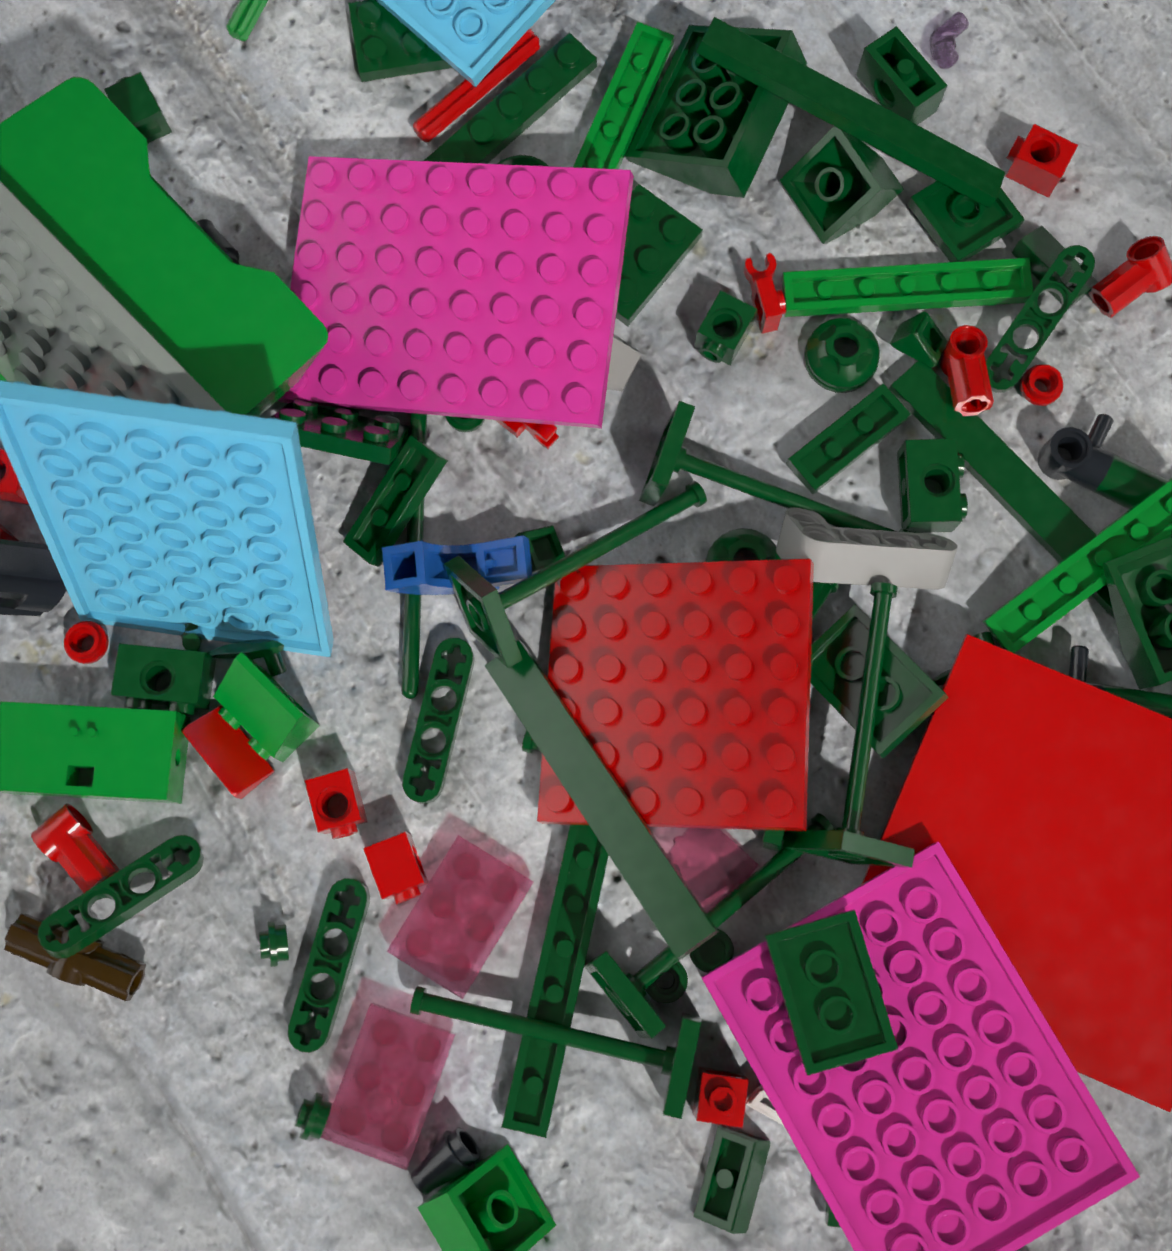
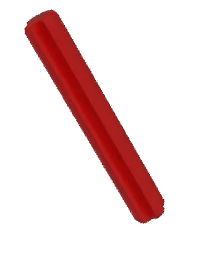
[413,29,540,143]

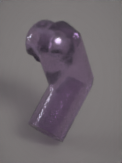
[929,12,969,69]

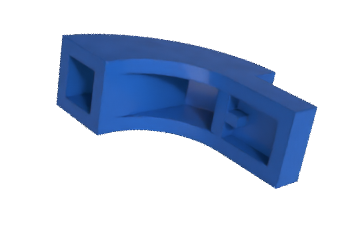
[382,536,532,595]

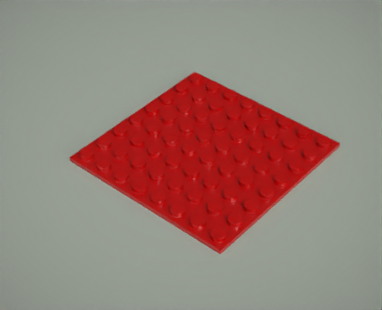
[861,634,1172,1112]

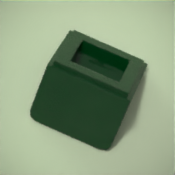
[890,311,948,368]
[514,525,566,574]

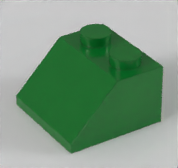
[213,652,320,762]
[417,1144,556,1251]

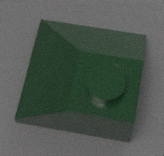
[780,126,904,244]

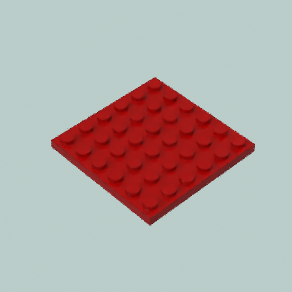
[537,559,814,831]

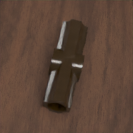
[4,914,147,1001]

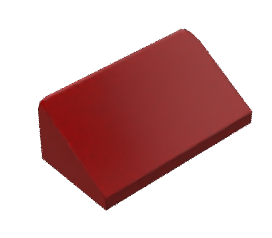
[181,705,275,799]

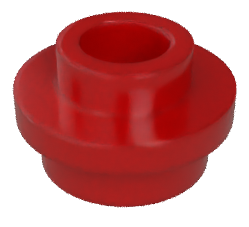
[1020,364,1064,406]
[64,621,109,664]

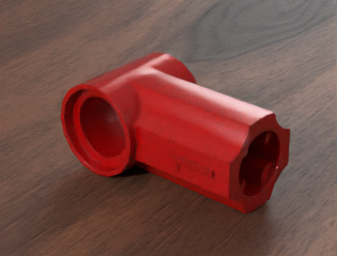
[1088,236,1172,318]
[940,325,994,416]
[31,803,120,893]

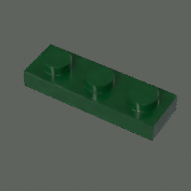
[786,383,911,495]
[343,435,448,567]

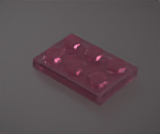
[387,835,534,999]
[321,1003,457,1170]

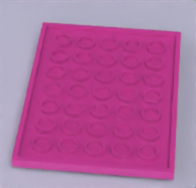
[278,156,634,429]
[701,842,1140,1251]

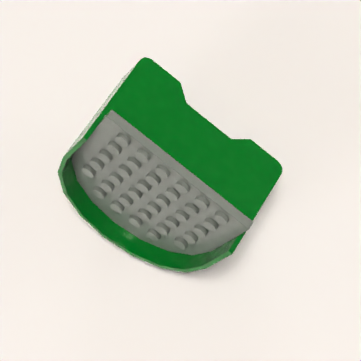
[0,77,328,417]

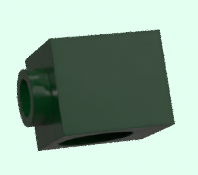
[104,72,172,144]
[694,290,757,366]

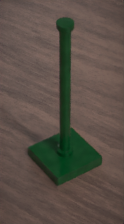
[639,401,910,532]
[444,481,707,668]
[783,582,915,868]
[584,813,835,1039]
[410,986,701,1119]

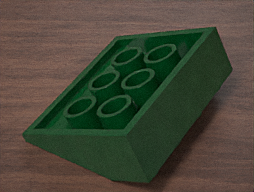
[625,25,807,198]
[1103,536,1172,690]

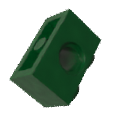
[856,26,948,125]
[897,439,968,533]
[110,643,216,715]

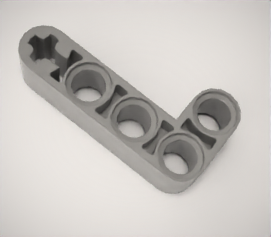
[776,508,958,589]

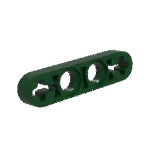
[986,245,1095,393]
[402,638,475,804]
[38,835,204,958]
[287,878,370,1053]

